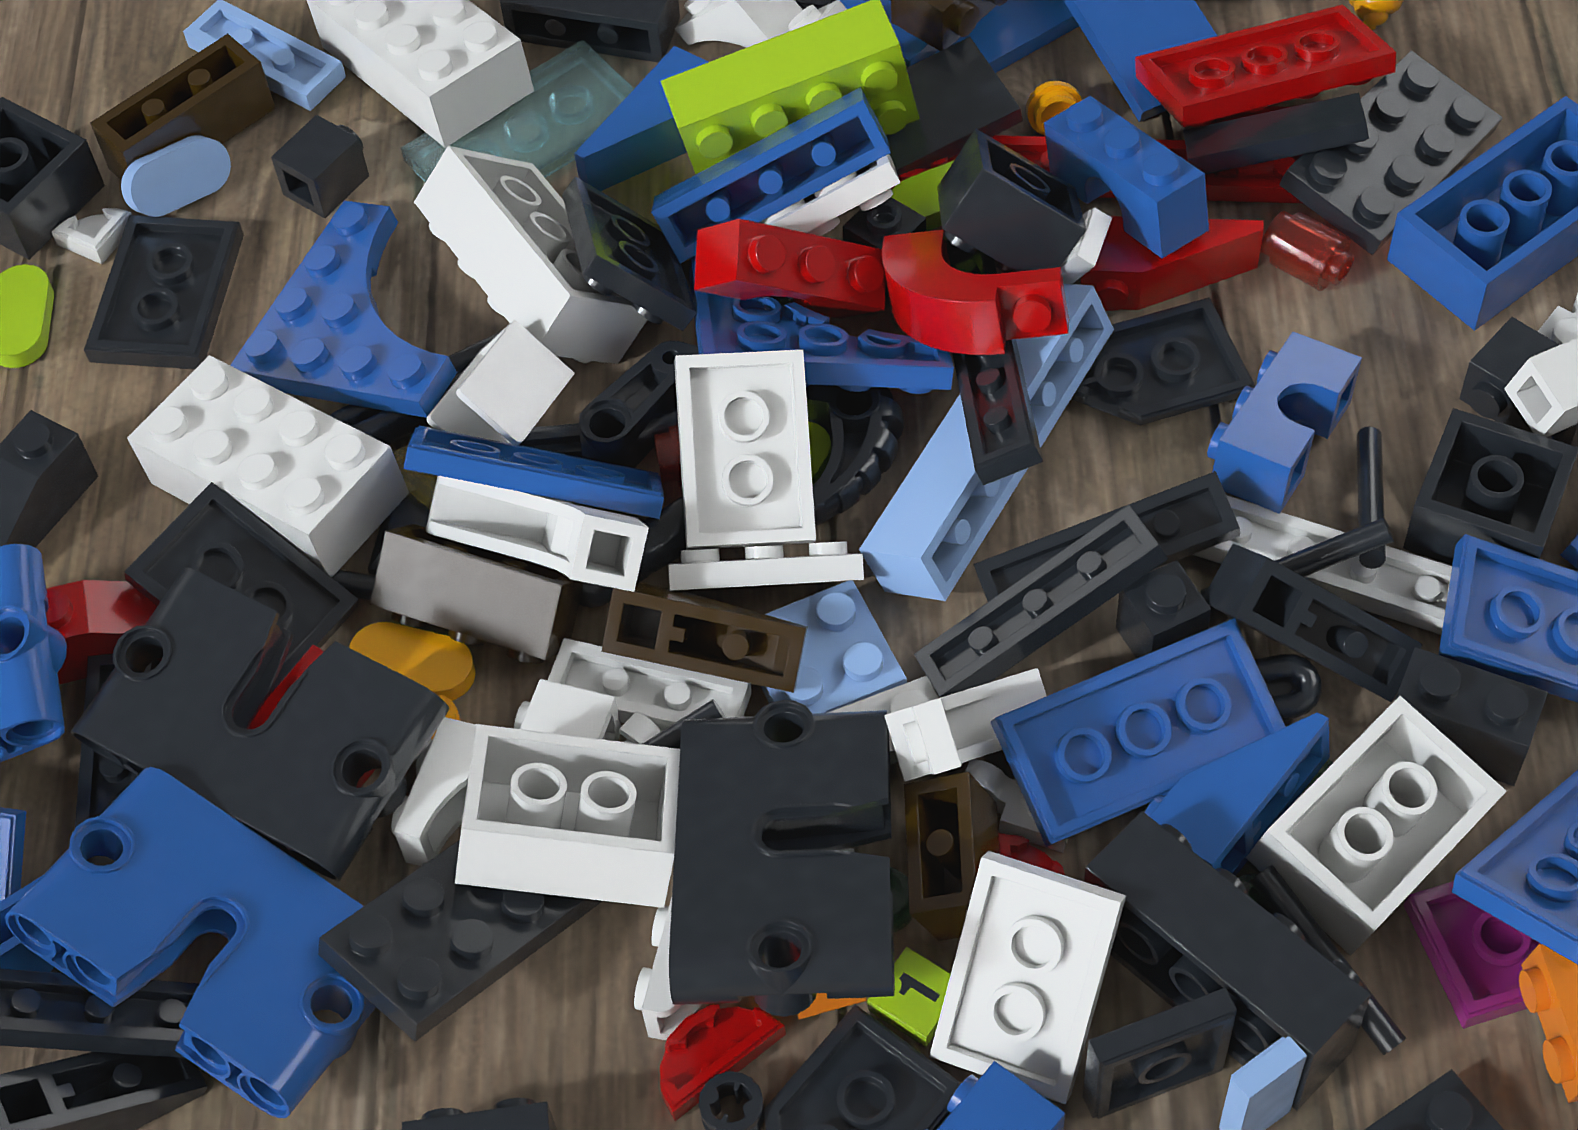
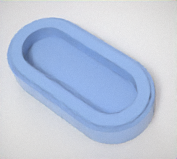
[121,135,231,217]

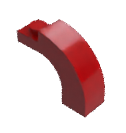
[882,229,1069,355]

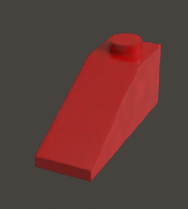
[1080,216,1264,311]
[46,580,162,684]

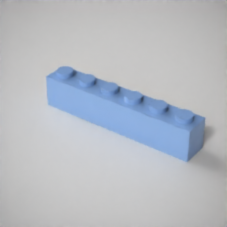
[859,284,1114,601]

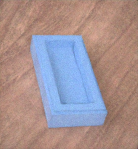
[1219,1036,1307,1130]

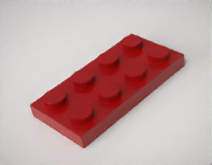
[1135,4,1396,127]

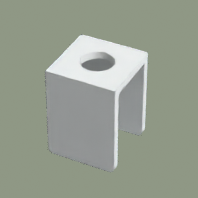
[427,319,575,445]

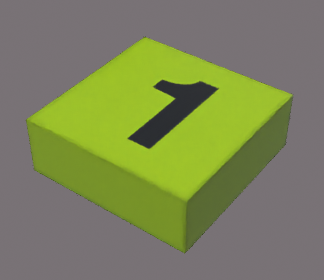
[867,947,951,1047]

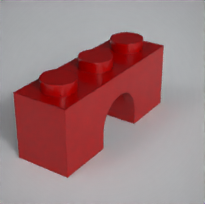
[694,219,886,319]

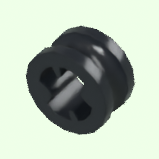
[698,1071,765,1130]

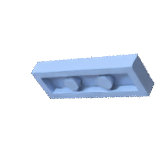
[183,0,346,111]

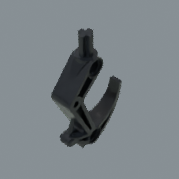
[520,340,904,527]

